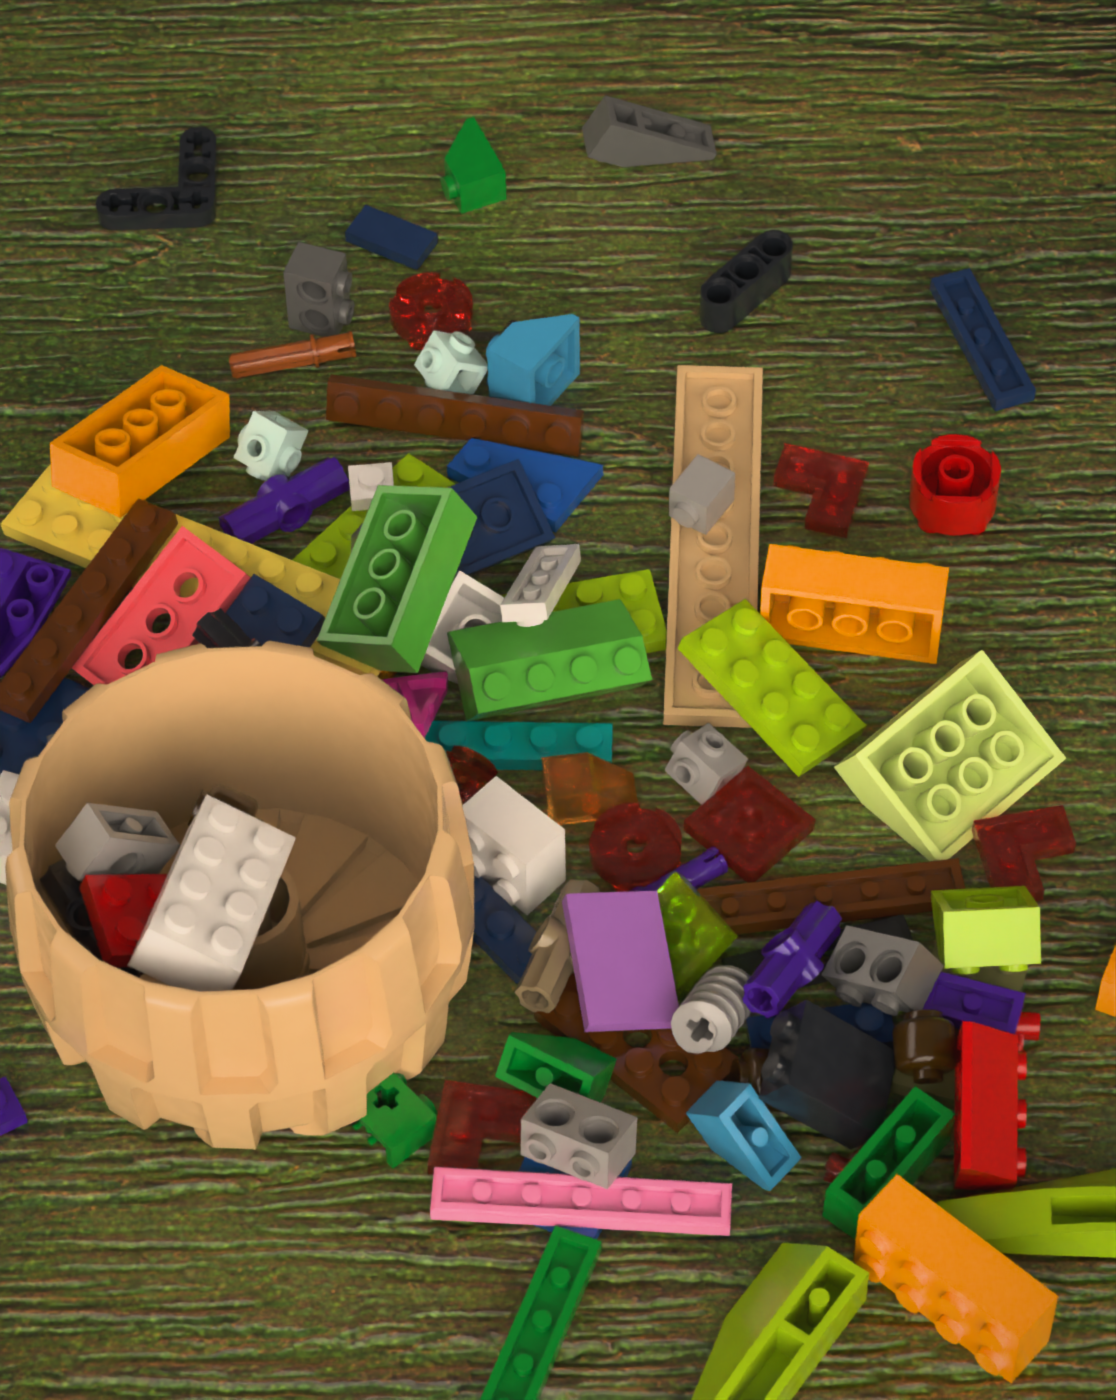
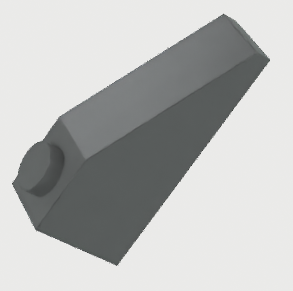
[582,95,717,167]

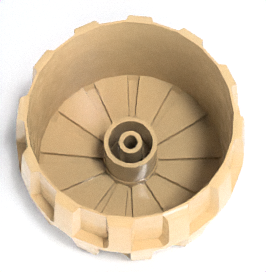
[5,641,474,1149]

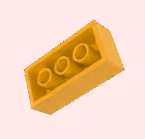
[50,365,230,518]
[760,544,949,664]
[853,1174,1059,1383]

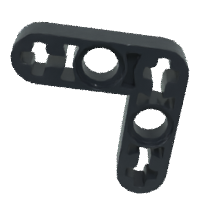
[95,126,218,230]

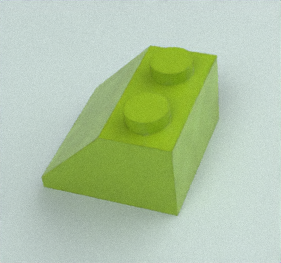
[931,886,1041,974]

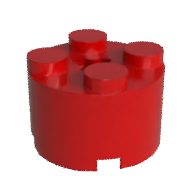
[909,434,1001,536]

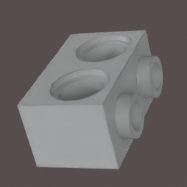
[521,1083,637,1189]

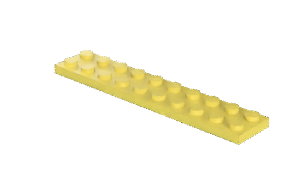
[0,464,381,677]

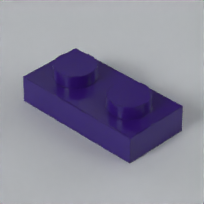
[922,972,1026,1035]

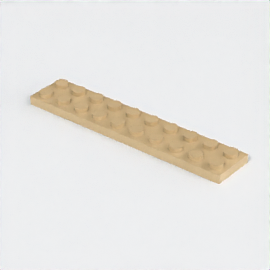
[663,365,763,728]

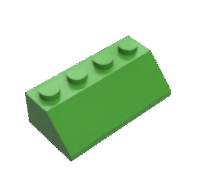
[317,485,477,673]
[447,599,652,722]

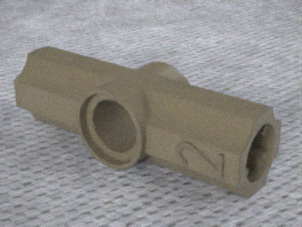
[514,879,599,1013]

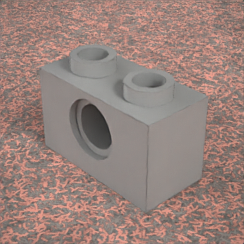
[55,803,180,881]

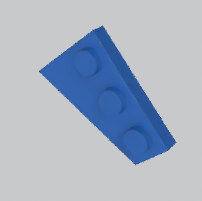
[447,438,603,533]

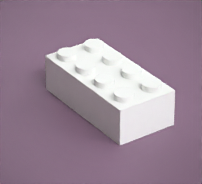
[128,795,296,992]

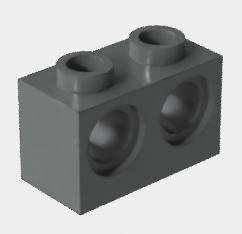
[283,242,355,337]
[822,925,944,1016]

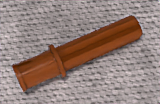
[229,330,357,378]

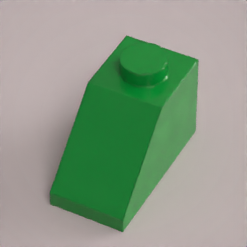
[440,116,507,214]
[495,1032,617,1102]

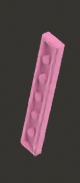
[430,1167,732,1236]

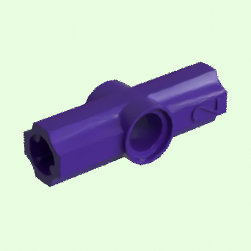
[219,457,350,544]
[742,901,842,1018]

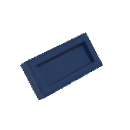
[345,205,438,270]

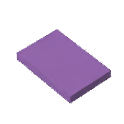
[562,891,679,1032]

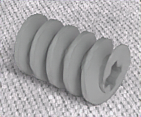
[671,965,751,1054]

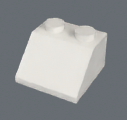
[421,571,504,684]

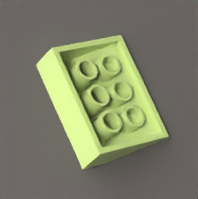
[834,650,1066,861]

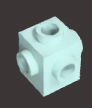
[414,331,488,395]
[233,411,309,481]

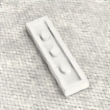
[500,544,581,627]

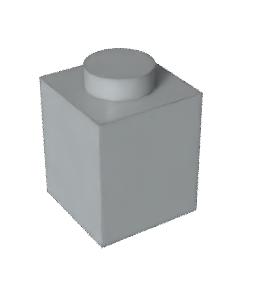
[669,454,735,535]

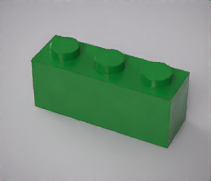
[822,1086,955,1240]

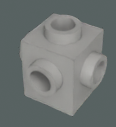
[664,723,748,807]

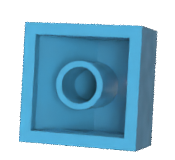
[486,314,580,406]

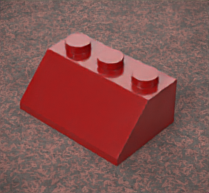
[953,1021,1027,1191]

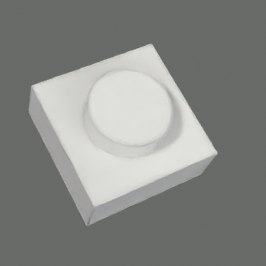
[348,462,394,511]

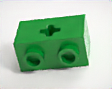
[352,1072,438,1169]

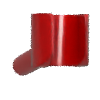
[1016,1012,1040,1051]

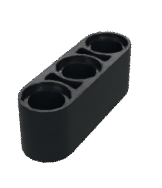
[699,230,793,333]

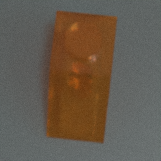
[541,752,639,825]

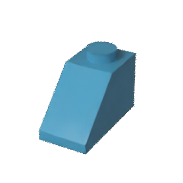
[686,1080,802,1191]

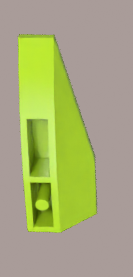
[937,1169,1116,1258]
[691,1243,869,1400]

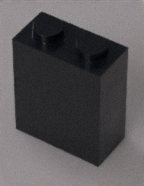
[759,1000,895,1150]

